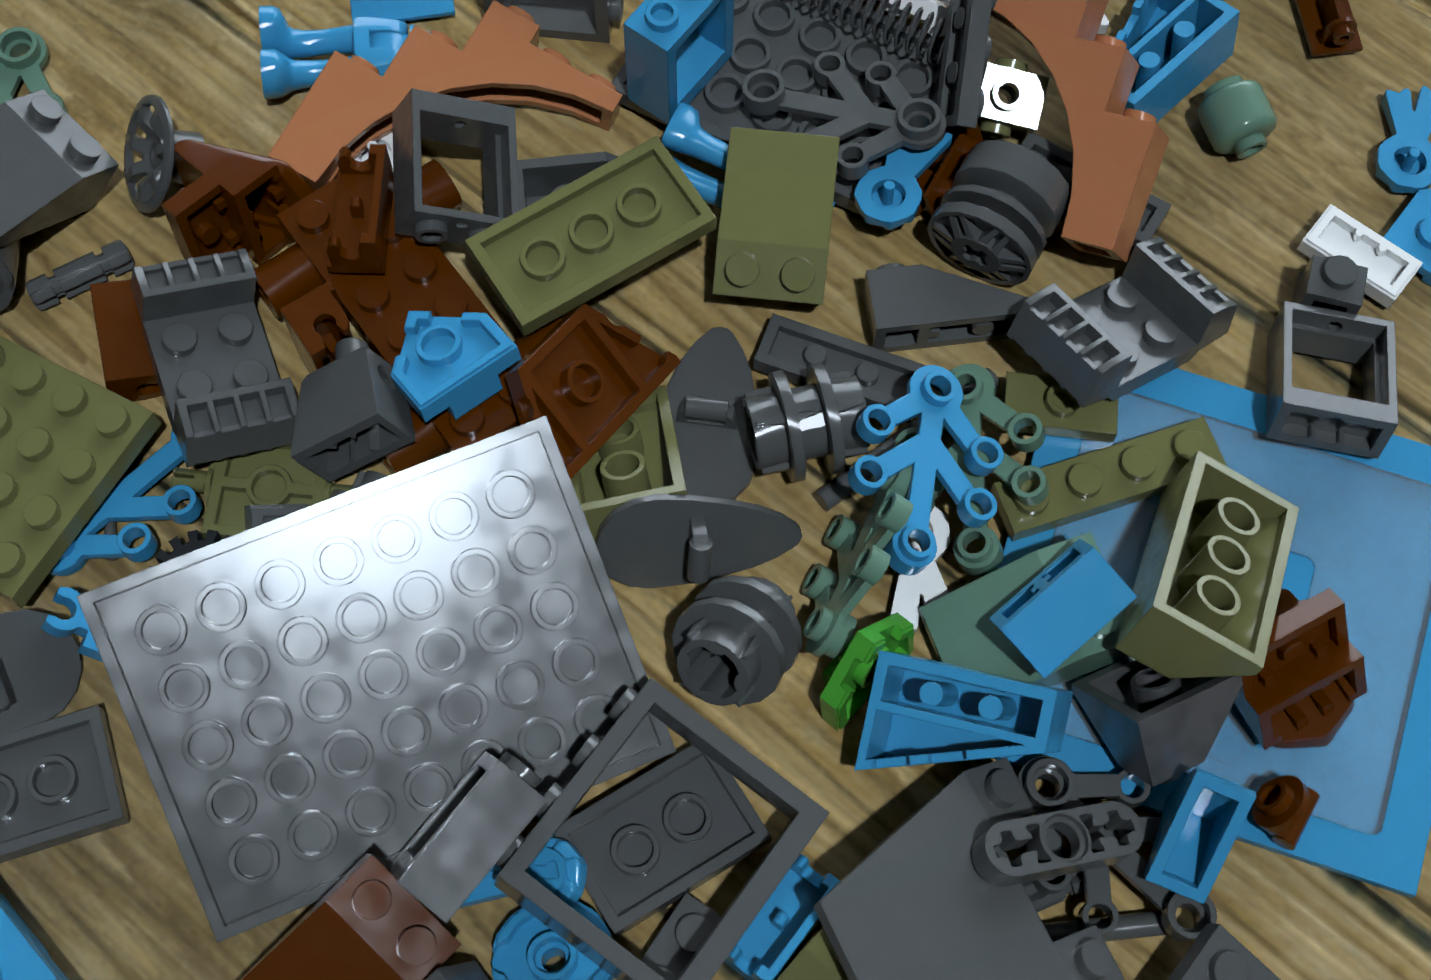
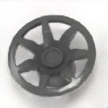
[124,94,205,213]

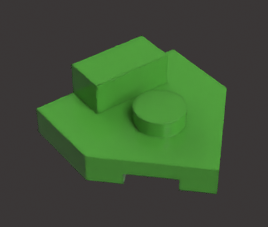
[820,612,914,731]

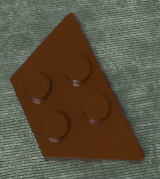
[505,304,681,479]

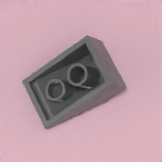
[0,89,119,247]

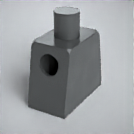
[291,338,415,483]

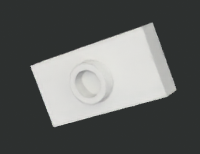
[1297,204,1423,309]

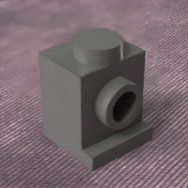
[1293,255,1368,325]

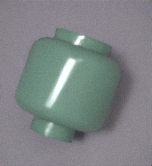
[1197,75,1277,159]

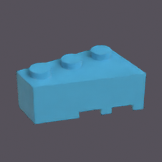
[1115,0,1240,123]
[854,650,1073,771]

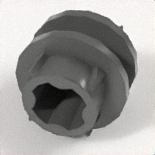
[742,362,870,483]
[672,575,802,707]

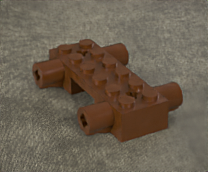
[254,159,563,474]

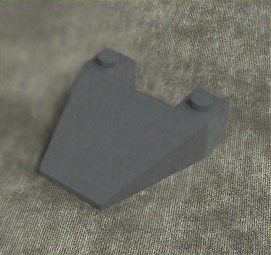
[813,757,1125,980]

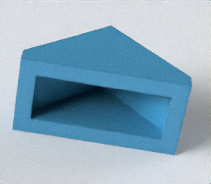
[1144,767,1256,904]

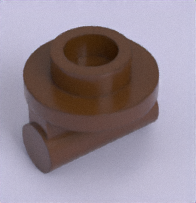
[1252,775,1320,850]

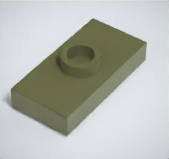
[1001,371,1118,442]

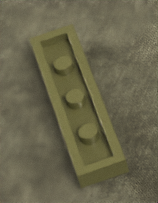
[990,417,1227,542]

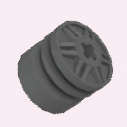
[927,140,1071,285]

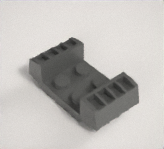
[1006,236,1237,408]
[130,248,298,467]

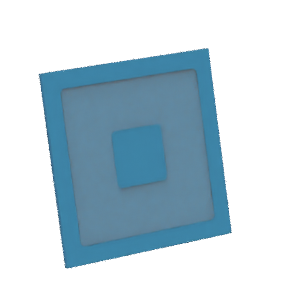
[993,368,1431,898]

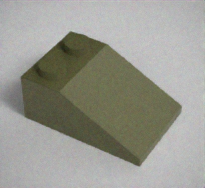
[712,127,840,305]
[571,385,688,541]

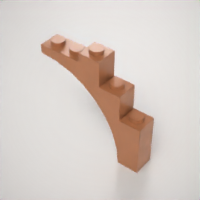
[268,0,623,190]
[991,0,1169,263]

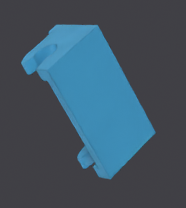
[989,539,1137,679]
[724,854,840,980]

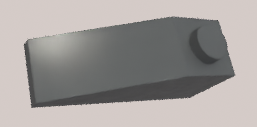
[862,263,1029,352]

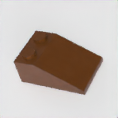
[240,853,461,980]

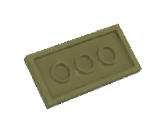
[465,136,717,336]

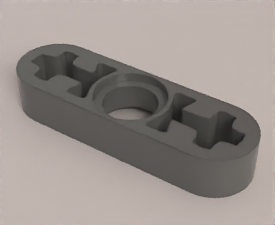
[972,801,1144,887]

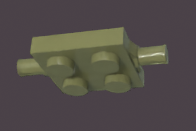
[171,444,351,539]

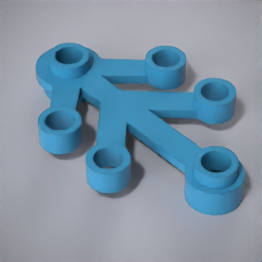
[847,365,1004,576]
[49,431,206,576]

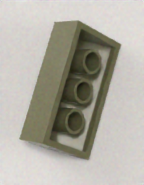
[1115,450,1299,678]

